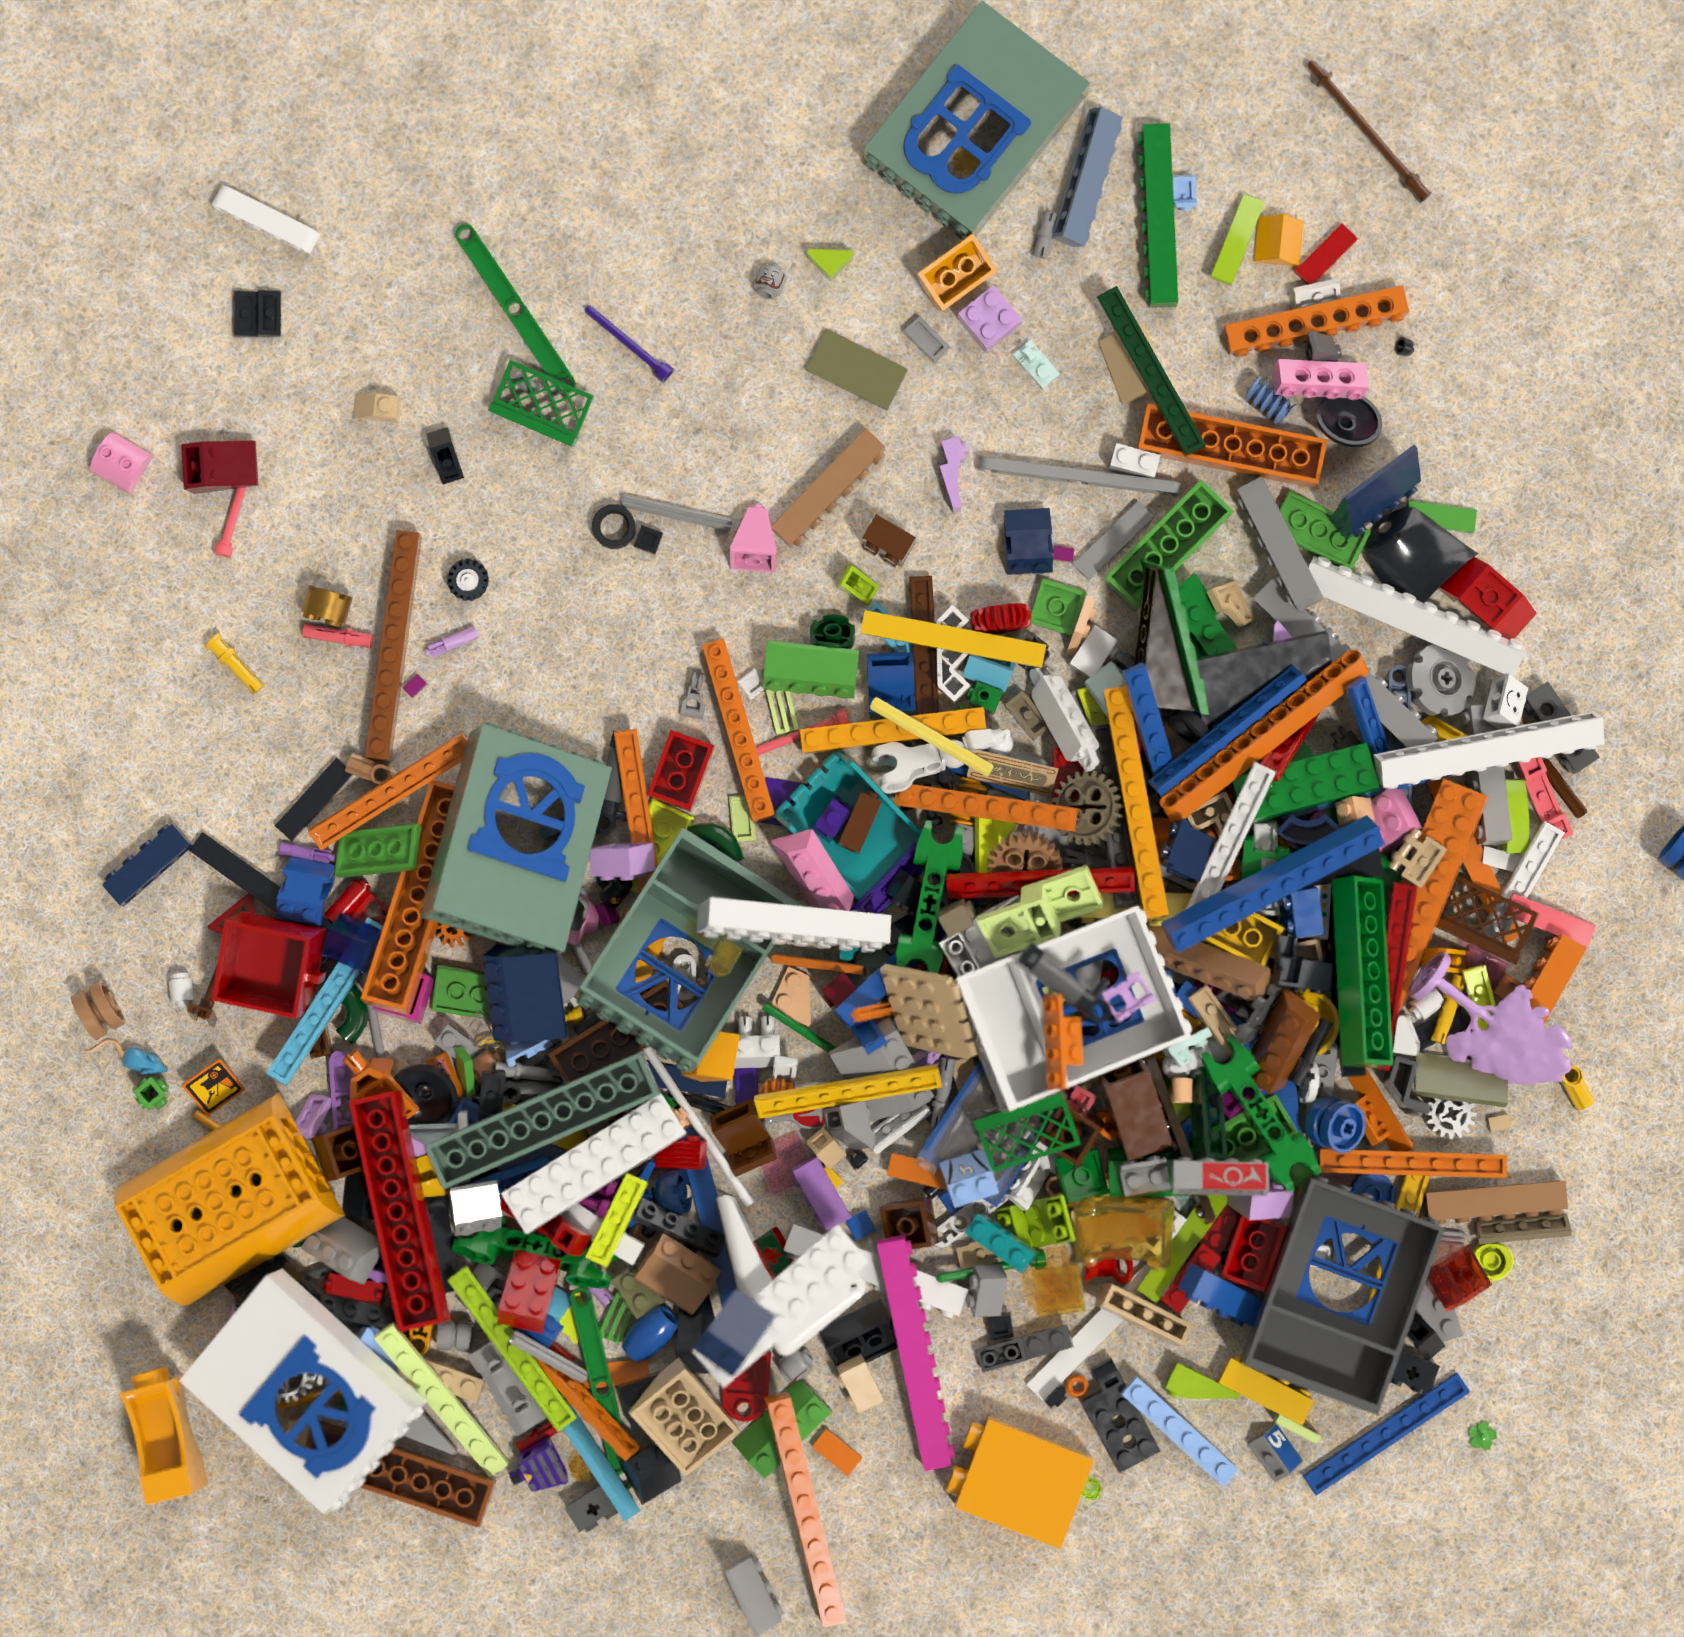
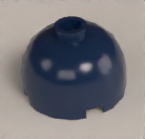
[651,1168,692,1214]

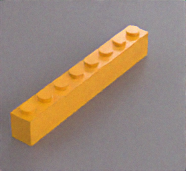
[800,707,986,754]

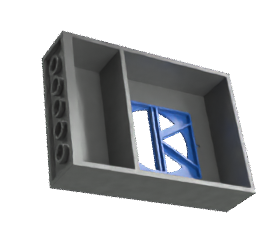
[1239,1175,1445,1415]

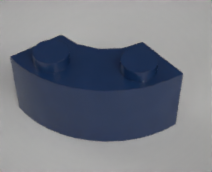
[1276,814,1341,846]

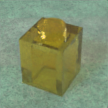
[704,938,743,977]

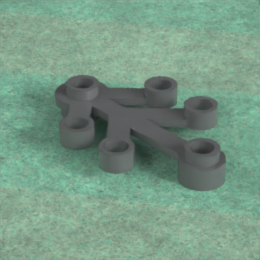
[1234,983,1298,1045]

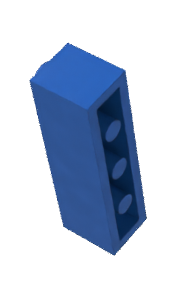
[1178,1263,1261,1327]

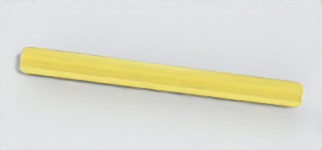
[870,697,994,776]

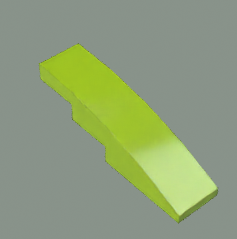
[1210,194,1265,286]

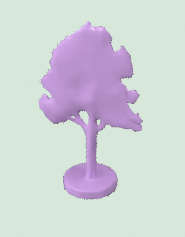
[1409,952,1573,1085]

